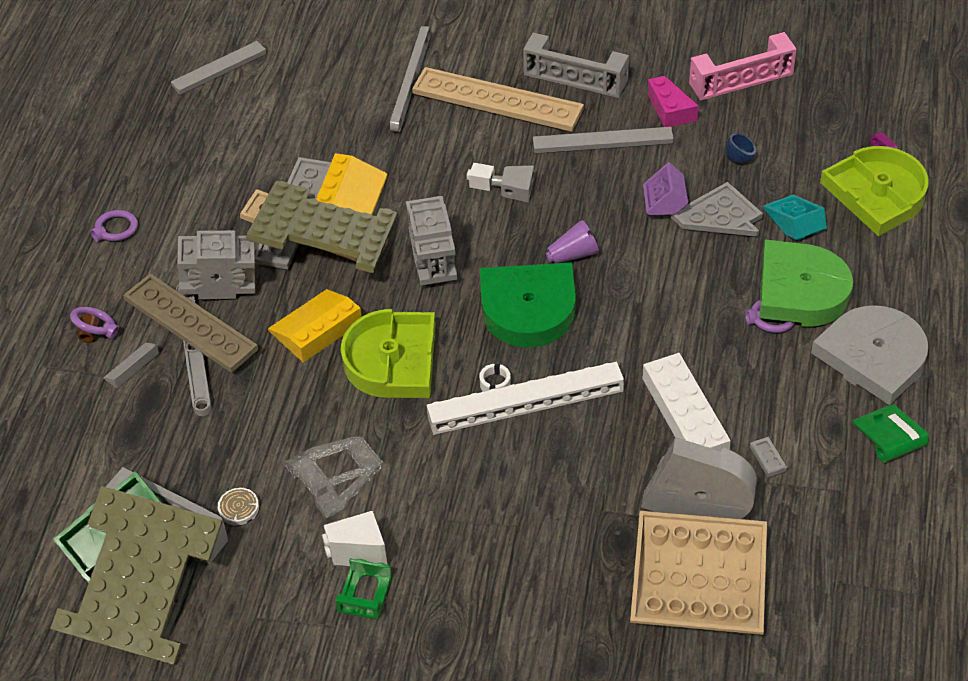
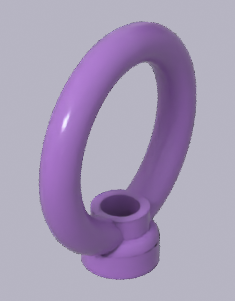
[90,210,138,242]
[745,300,795,333]
[70,307,119,339]

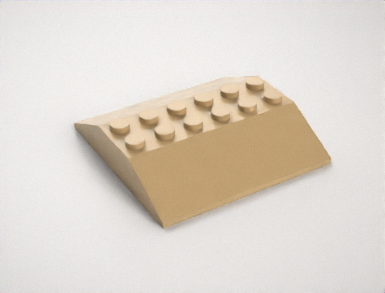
[630,511,767,635]

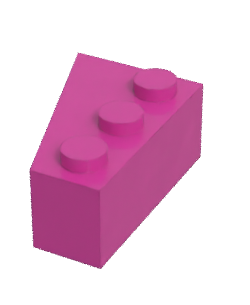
[648,76,698,127]

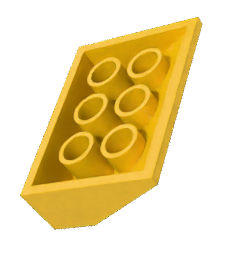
[316,153,387,215]
[268,289,362,363]

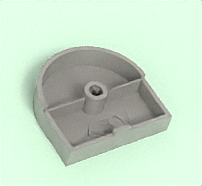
[811,306,928,405]
[641,437,757,519]

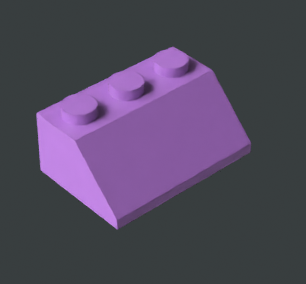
[643,162,688,215]

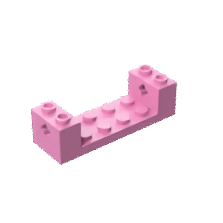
[689,32,796,101]

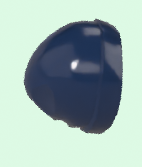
[726,133,756,164]

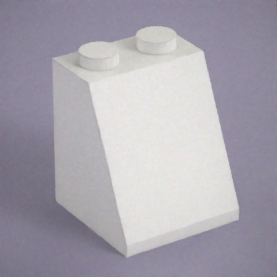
[322,511,387,566]

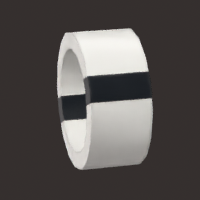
[480,364,511,392]

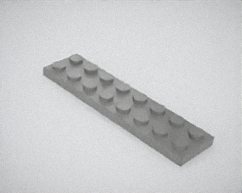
[254,157,331,270]

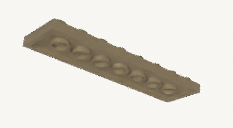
[123,273,258,373]

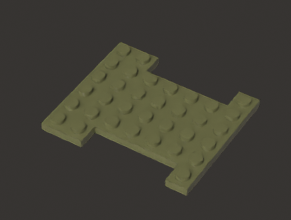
[246,181,397,273]
[50,486,223,666]

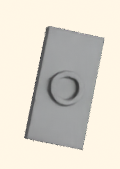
[750,437,787,477]

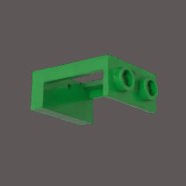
[335,558,392,620]

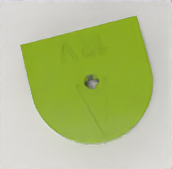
[820,146,928,236]
[341,309,436,398]

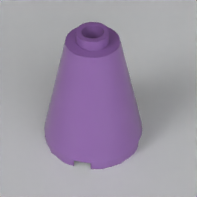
[546,220,599,264]

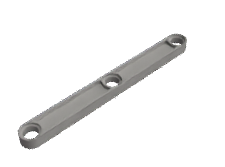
[390,26,431,132]
[176,285,211,416]

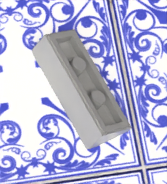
[104,343,159,388]

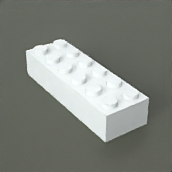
[643,353,730,451]

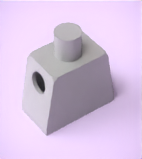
[492,166,534,202]

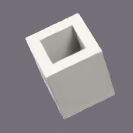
[467,163,494,191]

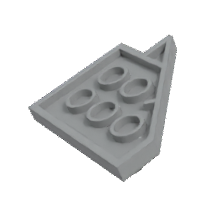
[671,182,763,236]

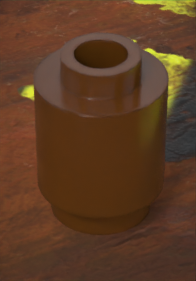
[77,314,99,343]

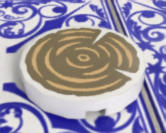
[218,488,259,526]

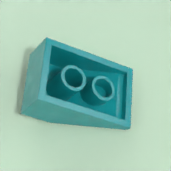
[763,194,827,240]

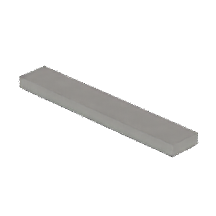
[171,41,266,95]

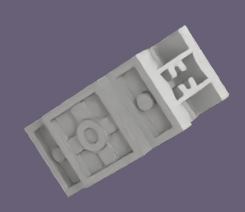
[406,196,457,285]
[177,231,255,299]

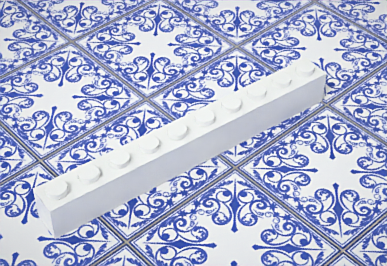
[427,362,624,435]

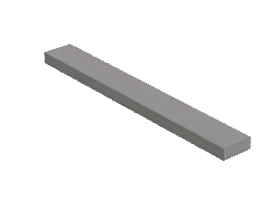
[533,127,673,153]

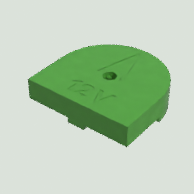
[759,240,853,326]

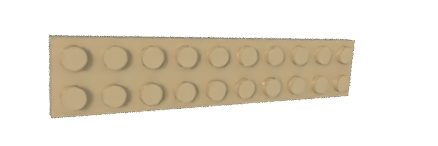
[412,67,584,132]

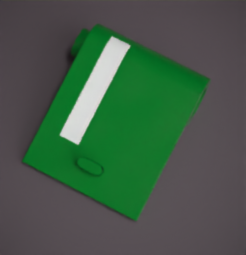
[852,404,929,463]

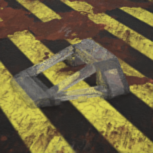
[284,436,384,519]

